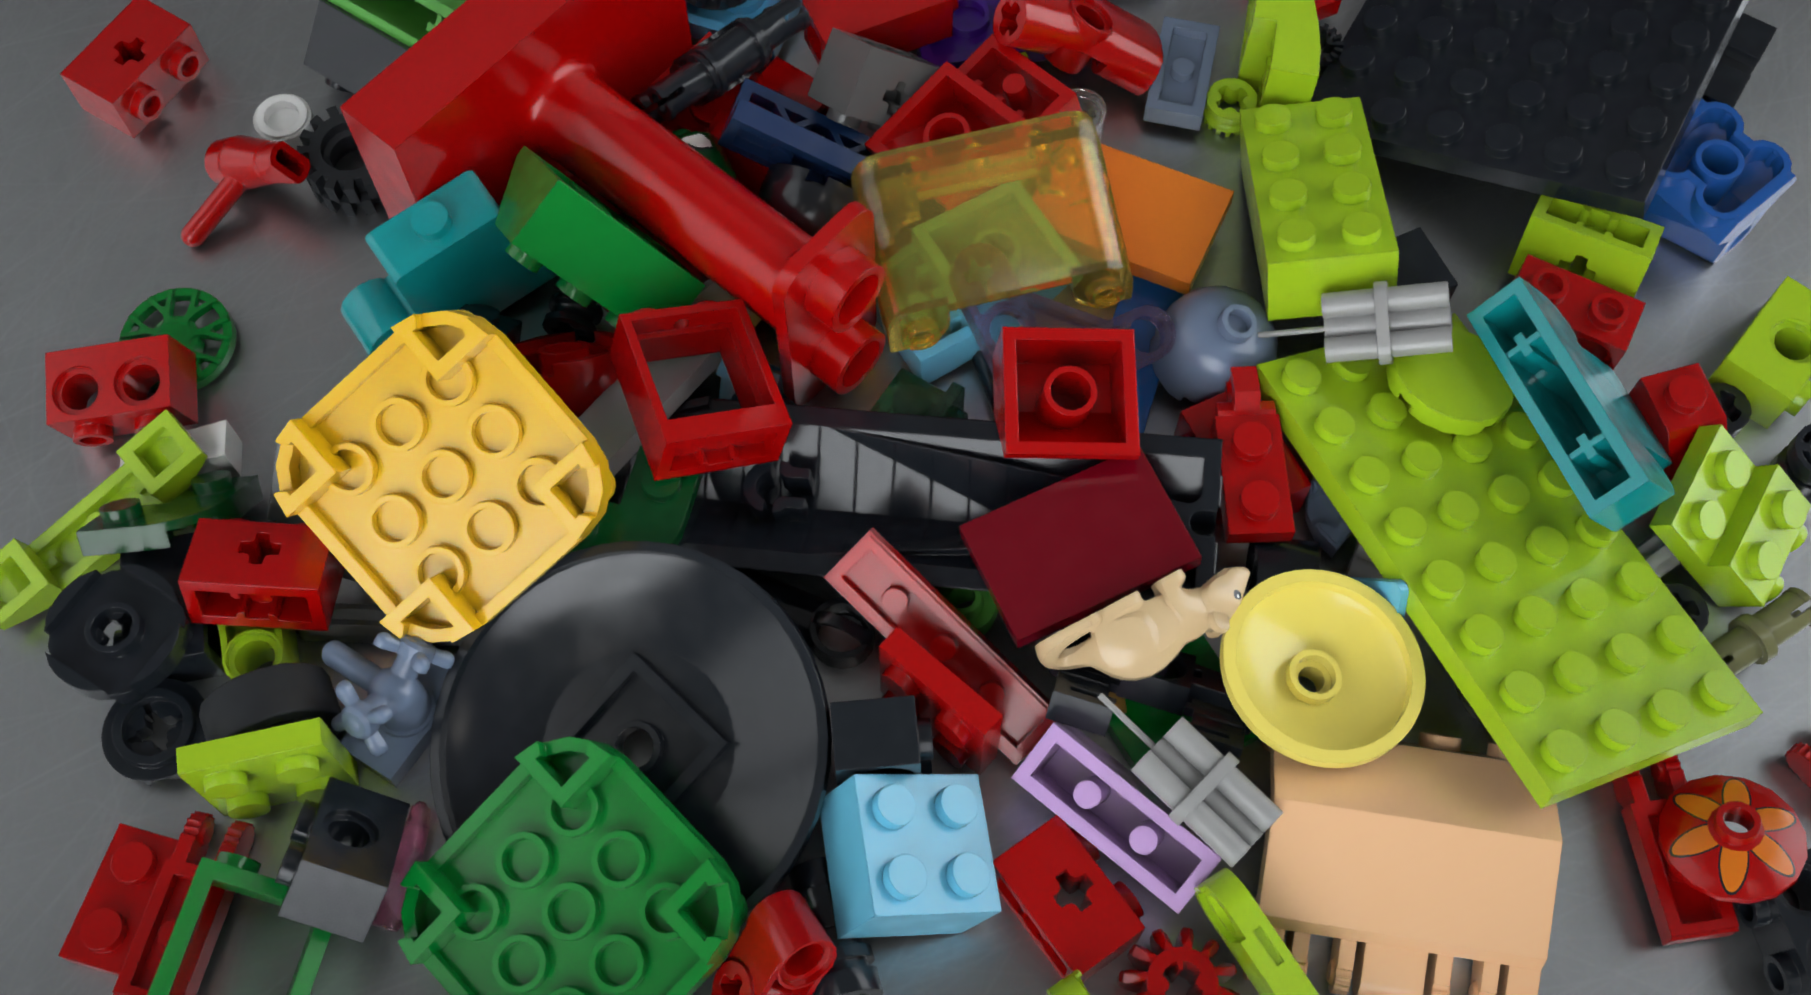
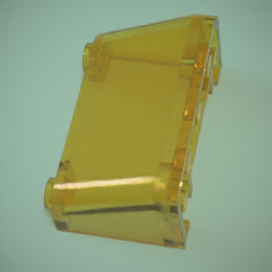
[851,111,1134,353]

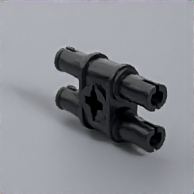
[631,0,811,124]

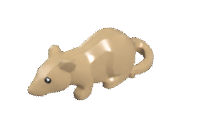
[1035,566,1250,681]

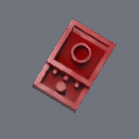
[864,33,1084,214]

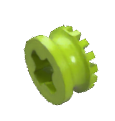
[1203,78,1258,137]

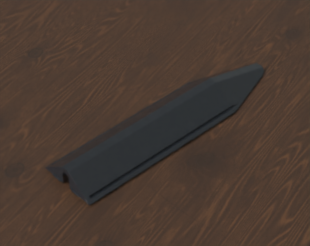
[609,395,1223,601]

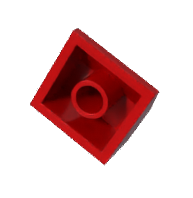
[993,327,1140,460]

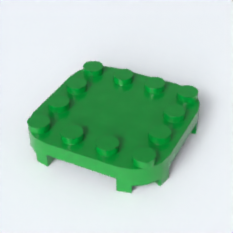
[397,736,748,995]

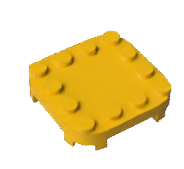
[273,310,616,643]

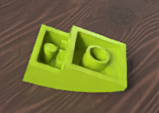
[1237,0,1321,108]

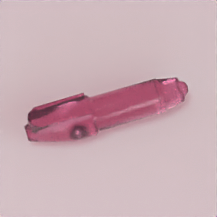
[372,801,431,932]

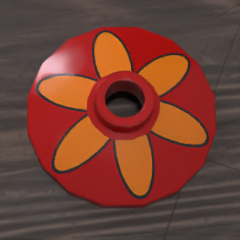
[1658,775,1808,904]

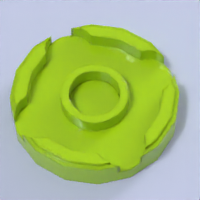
[1385,326,1514,436]

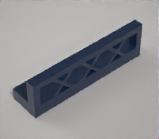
[717,77,948,235]

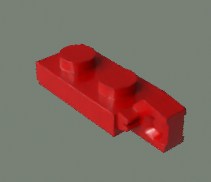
[1211,366,1296,544]

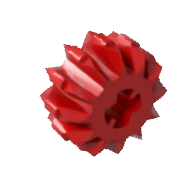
[1117,927,1240,995]

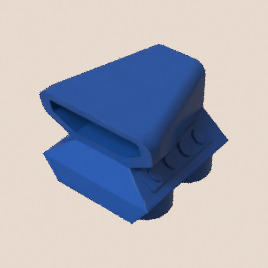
[1640,98,1797,264]

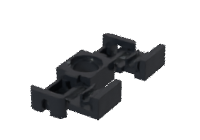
[1045,624,1252,767]

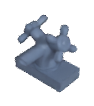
[321,632,455,788]

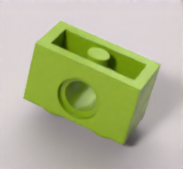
[1708,276,1811,429]

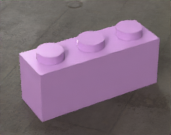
[1011,722,1222,914]

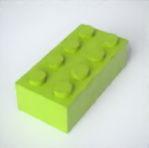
[1240,97,1399,321]

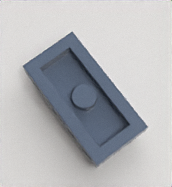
[1143,16,1220,131]

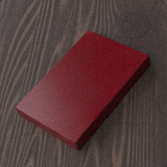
[959,447,1202,648]

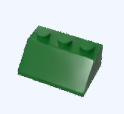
[495,146,706,328]

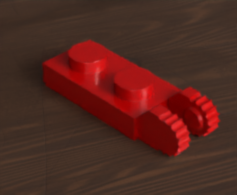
[1611,755,1740,946]
[112,811,256,995]

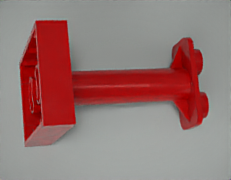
[340,0,886,405]

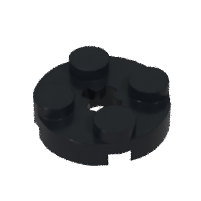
[44,564,195,704]

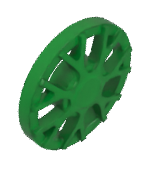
[119,288,236,393]

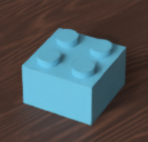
[820,774,1002,939]

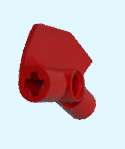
[993,0,1163,96]

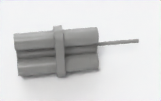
[1258,280,1453,365]
[1097,693,1283,868]

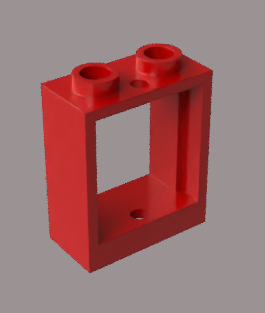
[609,299,793,481]

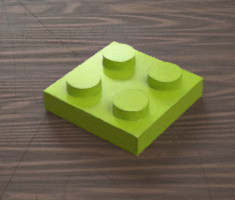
[176,717,360,819]

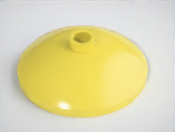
[1219,569,1426,768]

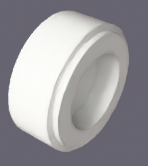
[253,94,314,150]

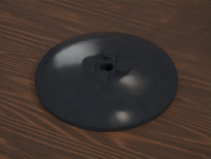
[429,541,832,916]

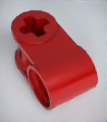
[711,890,837,995]

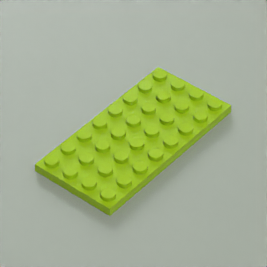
[1256,313,1763,809]

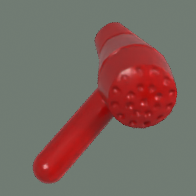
[181,135,310,247]

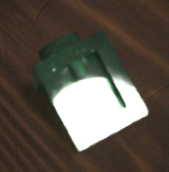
[870,368,968,419]

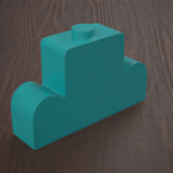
[340,171,557,356]
[1466,276,1675,532]

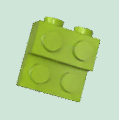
[1649,424,1811,607]

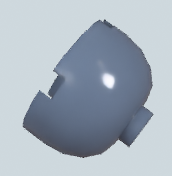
[1149,285,1278,404]

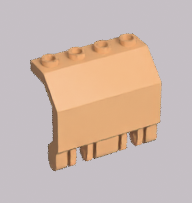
[1243,732,1563,995]

